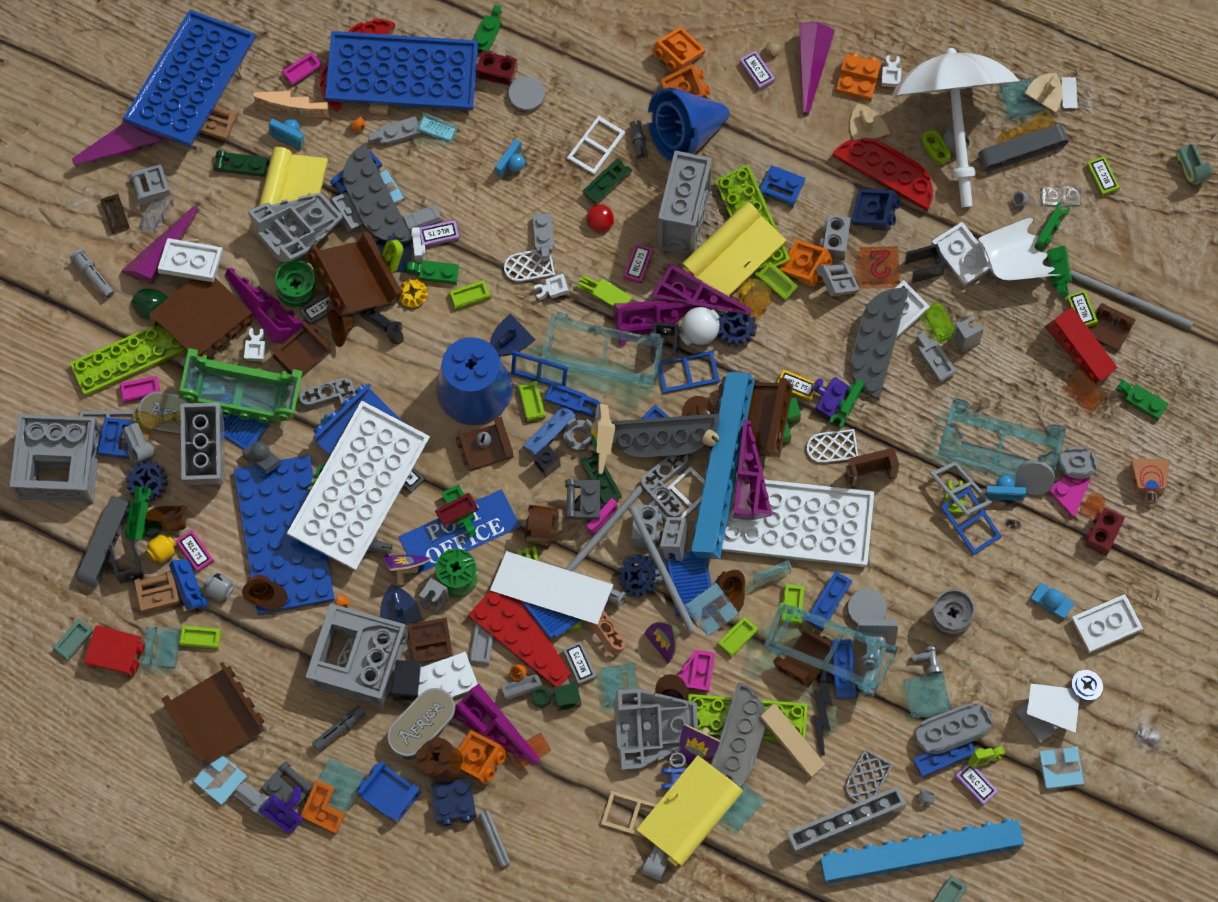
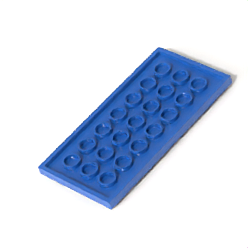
[123,10,256,148]
[325,31,478,110]
[234,455,335,616]

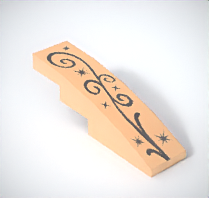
[253,91,329,117]

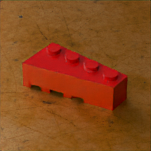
[1044,307,1118,384]

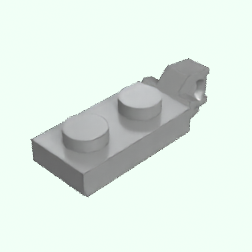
[368,116,421,146]
[532,213,554,262]
[916,332,957,383]

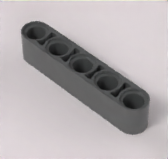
[978,124,1069,172]
[76,496,131,588]

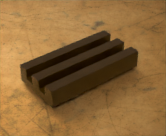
[100,194,130,234]

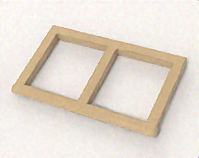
[601,791,657,839]

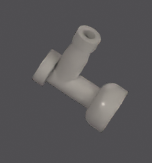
[912,646,943,676]

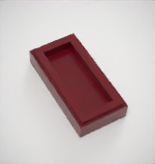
[435,492,479,528]

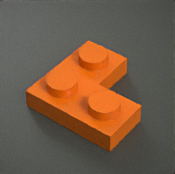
[301,779,346,833]

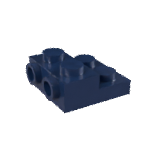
[851,189,900,231]
[431,778,477,826]

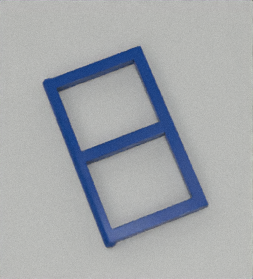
[511,350,569,387]
[656,351,720,393]
[940,487,1002,555]

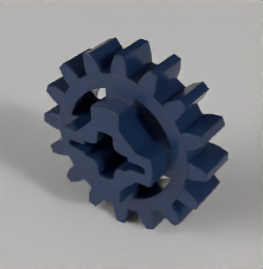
[717,311,757,348]
[125,460,168,502]
[617,555,660,597]

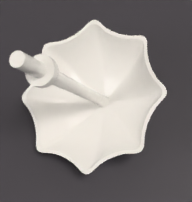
[891,48,1019,207]

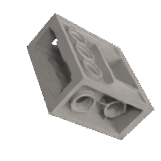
[658,151,712,256]
[10,414,102,503]
[305,603,409,708]

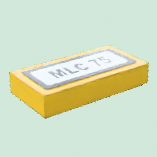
[777,369,815,402]

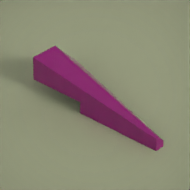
[799,22,835,115]
[72,123,170,167]
[121,206,199,284]
[652,264,752,315]
[225,268,308,343]
[614,300,708,346]
[733,420,772,520]
[452,684,540,766]

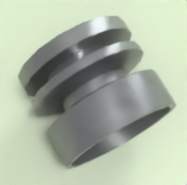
[932,589,975,636]

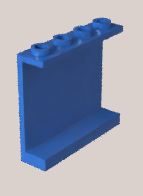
[312,383,404,456]

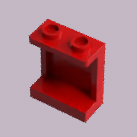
[84,625,145,678]

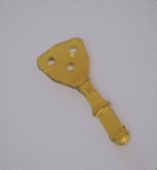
[999,108,1055,141]
[133,411,181,434]

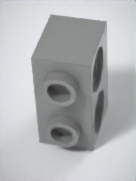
[820,214,851,259]
[631,505,663,549]

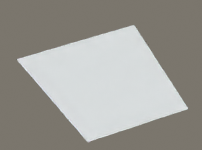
[1027,684,1080,733]

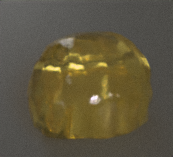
[738,278,772,316]

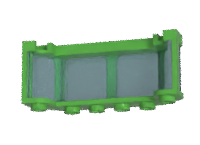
[179,348,302,423]

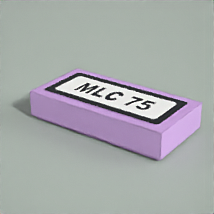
[740,51,775,90]
[419,220,459,247]
[955,764,998,805]

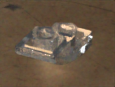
[1040,186,1081,208]
[139,197,174,233]

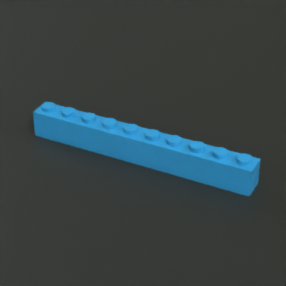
[691,372,755,560]
[820,819,1024,885]

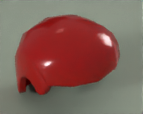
[586,204,614,233]

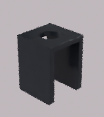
[904,243,945,283]
[650,322,680,364]
[108,539,144,584]
[392,660,421,701]

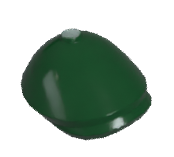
[132,288,167,320]

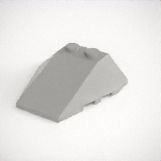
[248,193,343,262]
[614,688,698,770]

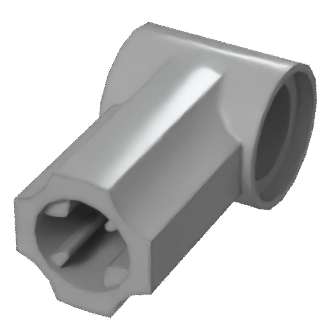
[122,423,154,463]
[234,782,269,820]
[642,845,669,881]

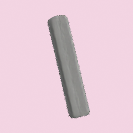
[479,810,510,868]

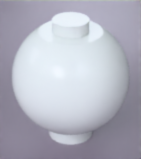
[679,307,720,346]

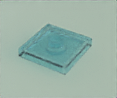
[1000,77,1046,119]
[904,673,951,719]
[319,758,366,811]
[722,784,765,832]

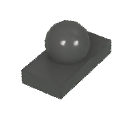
[242,441,281,474]

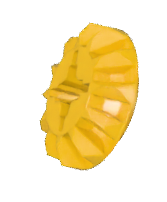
[399,279,428,308]

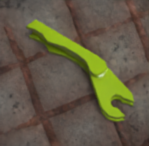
[576,275,632,308]

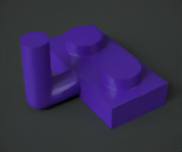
[811,377,850,419]
[259,786,303,834]

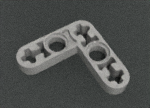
[299,378,356,408]
[641,455,689,517]

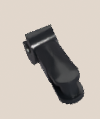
[359,308,404,344]

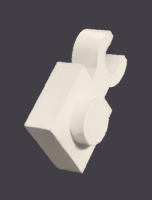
[881,55,901,87]
[412,227,425,263]
[534,274,569,300]
[244,328,266,362]

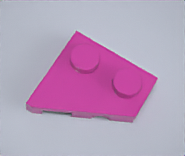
[1048,475,1090,519]
[678,650,715,693]

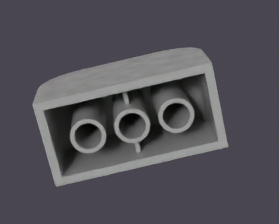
[180,402,225,486]

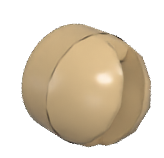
[766,42,782,56]
[702,429,719,447]

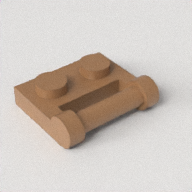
[200,106,239,141]
[134,571,180,613]

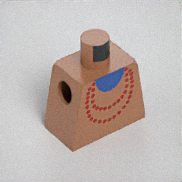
[1129,459,1169,504]

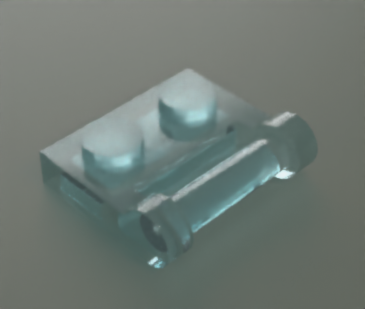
[140,626,181,669]
[601,662,637,707]

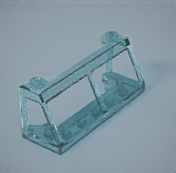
[541,312,665,388]
[938,398,1066,476]
[764,602,898,692]

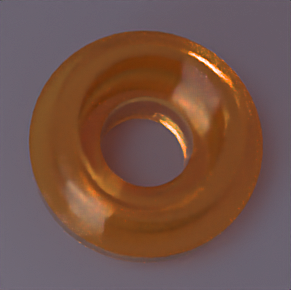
[1085,493,1105,513]

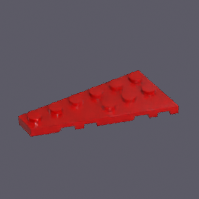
[468,591,571,687]

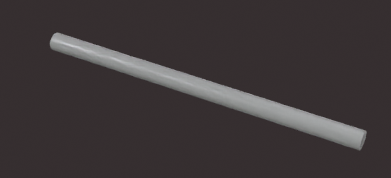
[1071,270,1194,329]
[565,485,644,571]
[629,506,695,632]

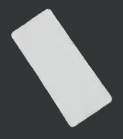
[1061,77,1078,108]

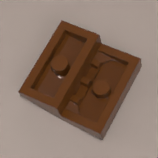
[408,618,453,662]

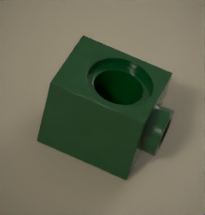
[551,682,582,711]

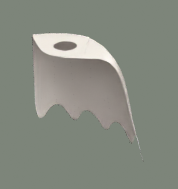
[978,218,1061,280]

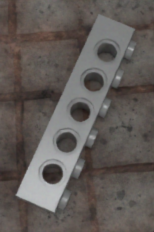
[786,786,906,856]

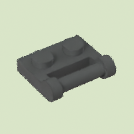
[565,479,600,520]
[261,761,313,811]

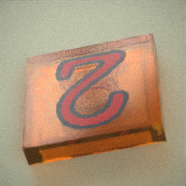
[860,246,900,284]

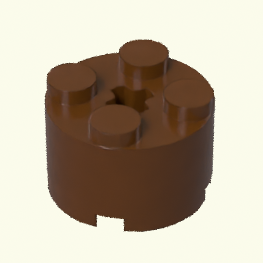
[525,504,557,546]
[416,736,463,783]

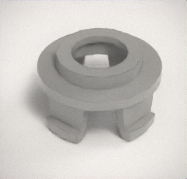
[564,418,592,451]

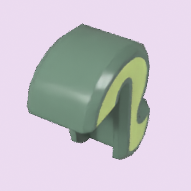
[1176,144,1212,185]

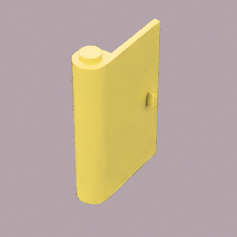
[253,147,328,234]
[682,201,787,296]
[636,756,743,867]

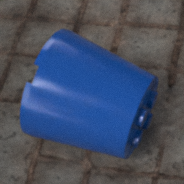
[437,337,513,425]

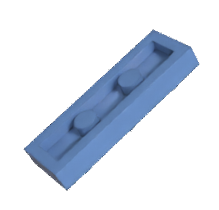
[522,407,575,455]

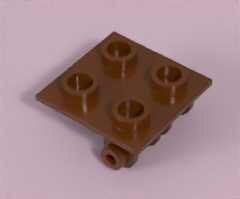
[1089,303,1136,351]

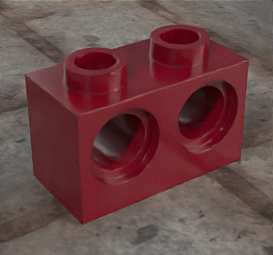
[476,51,518,86]
[1085,507,1125,556]

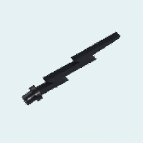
[813,670,833,756]

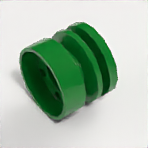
[275,260,315,307]
[435,548,478,597]

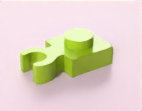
[945,480,965,515]
[968,746,1005,768]

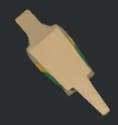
[588,404,615,474]

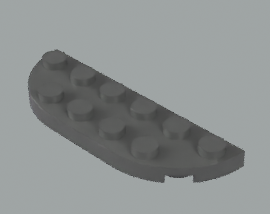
[343,144,413,244]
[851,288,909,399]
[611,414,720,458]
[711,682,766,788]

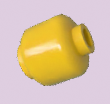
[146,535,176,563]

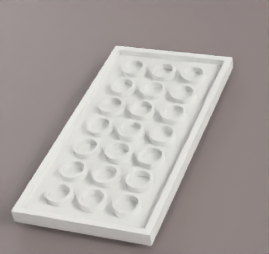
[287,401,430,571]
[722,476,874,567]

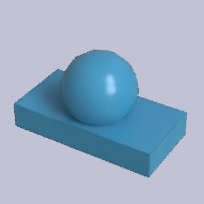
[269,119,304,150]
[495,139,525,178]
[985,475,1026,501]
[1030,583,1075,620]

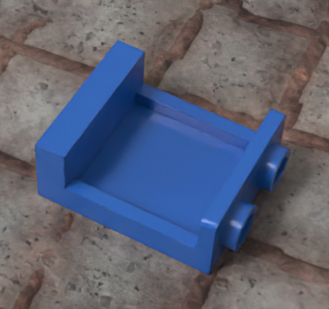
[357,761,421,825]

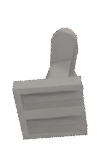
[856,618,898,698]

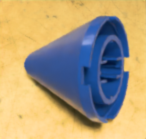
[648,87,729,160]

